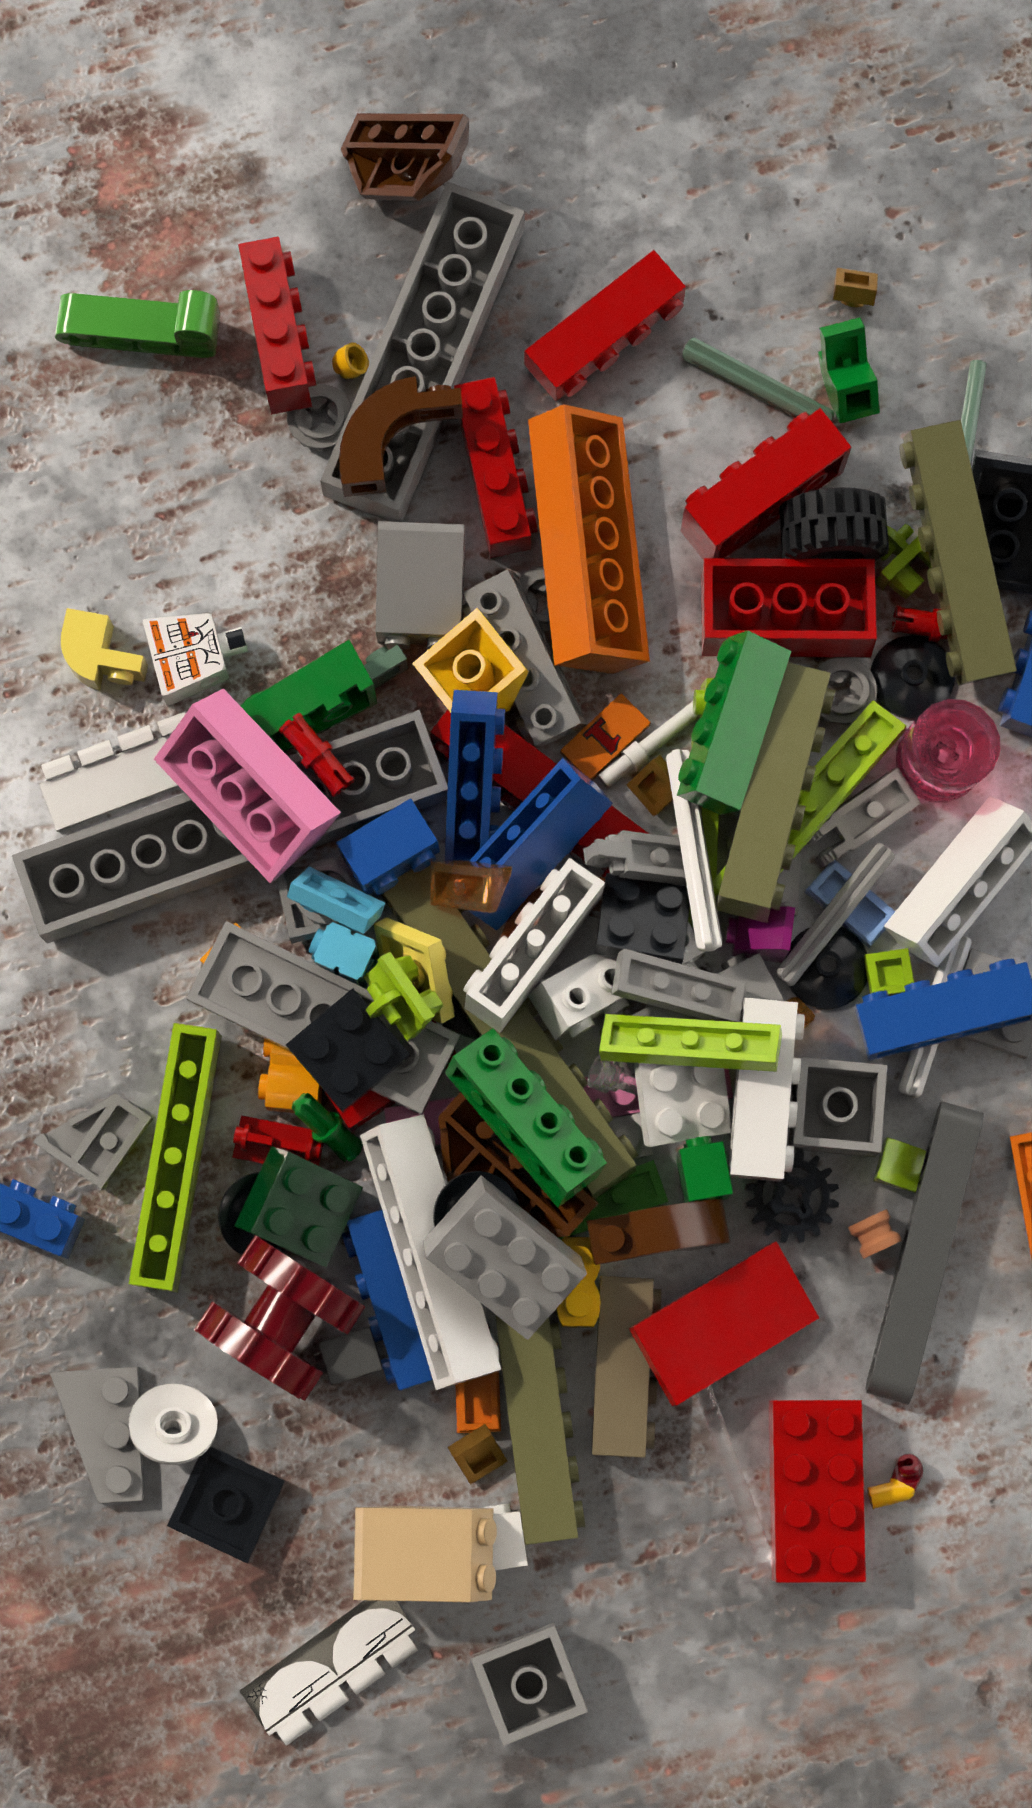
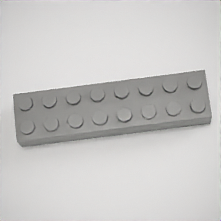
[320,182,525,522]

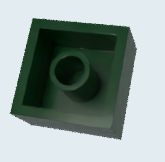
[235,1146,363,1267]

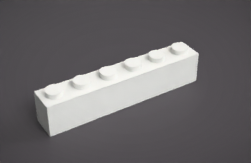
[360,1114,501,1390]

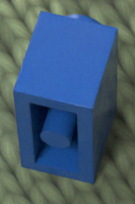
[336,798,440,895]

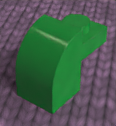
[818,317,880,424]

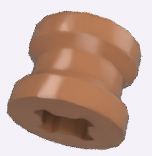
[848,1209,902,1259]

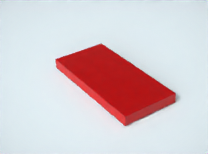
[628,1241,819,1406]

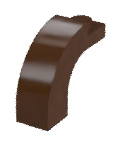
[339,376,463,497]
[587,1199,731,1265]

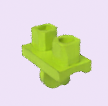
[875,524,932,599]
[363,952,443,1041]

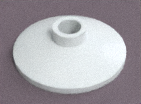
[129,1384,218,1465]

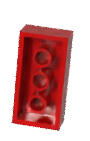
[680,408,852,561]
[701,558,877,658]
[769,1400,866,1583]

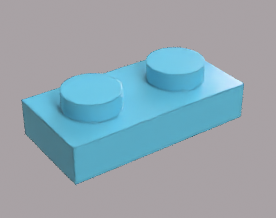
[287,867,385,934]

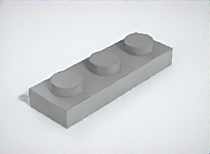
[611,949,746,1022]

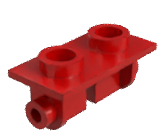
[232,1115,324,1166]

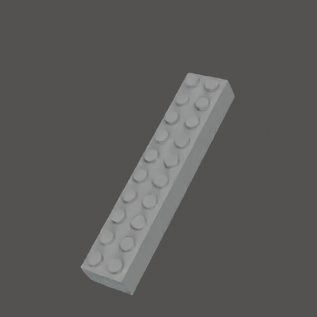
[12,710,448,944]

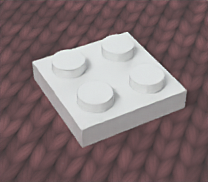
[634,1063,732,1147]

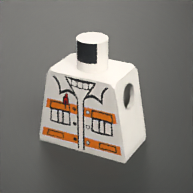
[142,613,248,706]

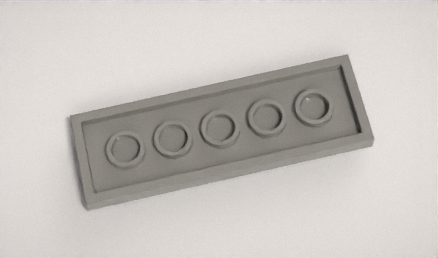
[186,921,461,1115]

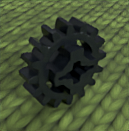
[744,1149,839,1244]

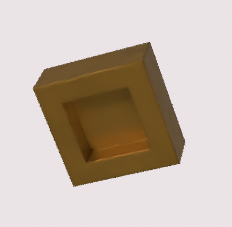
[833,268,878,308]
[626,755,673,817]
[448,1424,508,1485]

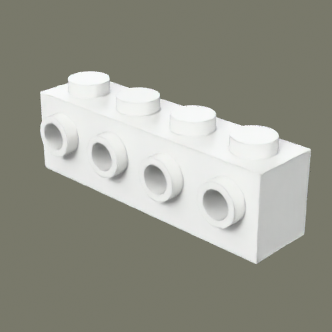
[884,796,1032,967]
[463,858,605,1033]
[528,922,706,1040]
[728,998,805,1182]

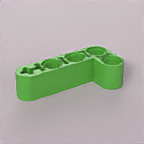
[55,290,221,358]

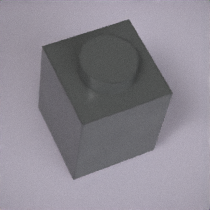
[314,1327,383,1386]

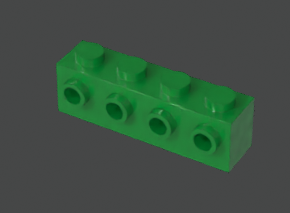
[677,631,791,815]
[445,1028,607,1208]

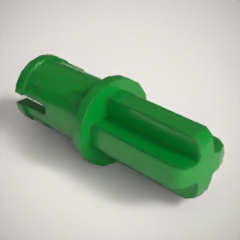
[292,1093,363,1162]

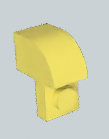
[61,608,148,691]

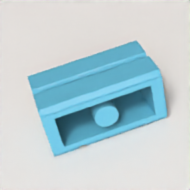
[309,922,379,989]

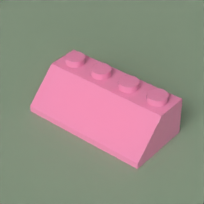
[154,688,341,883]

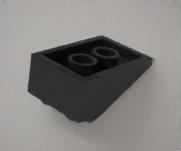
[972,449,1032,594]

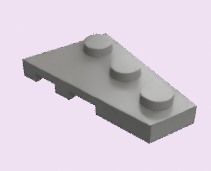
[49,1367,145,1503]

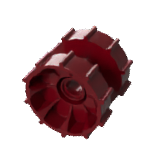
[194,1235,365,1401]

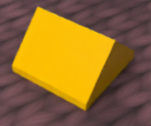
[412,608,529,713]

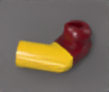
[867,1454,924,1509]

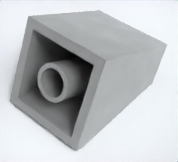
[375,521,466,650]

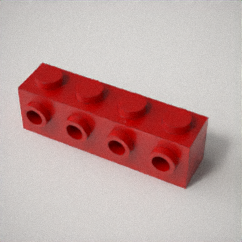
[238,236,317,415]
[524,250,686,401]
[454,377,538,559]

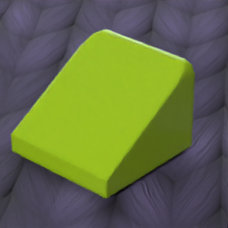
[873,1137,926,1193]

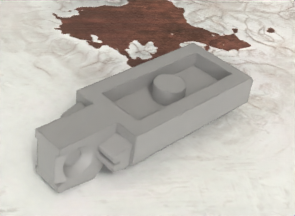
[583,830,687,886]

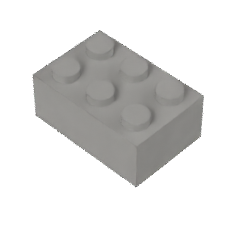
[423,1175,587,1340]

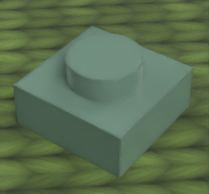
[364,645,408,689]

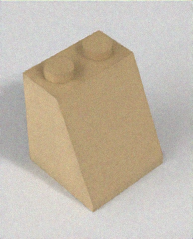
[353,1506,497,1602]

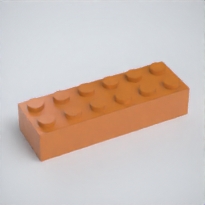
[528,404,650,674]

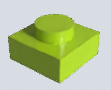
[864,948,914,996]

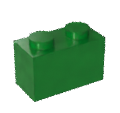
[675,1136,733,1203]

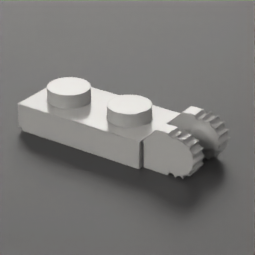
[805,768,921,868]

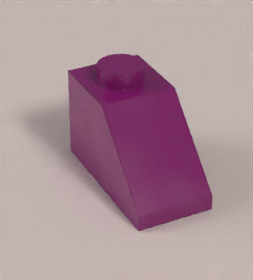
[725,906,796,963]

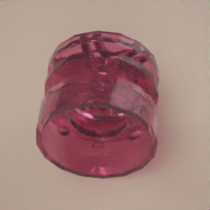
[896,699,1000,803]

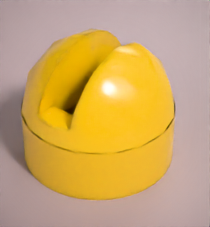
[332,342,369,379]

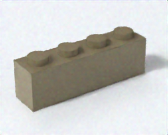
[591,1276,662,1458]

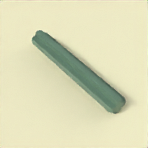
[682,337,834,421]

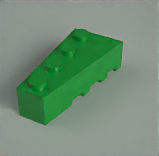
[240,640,378,753]

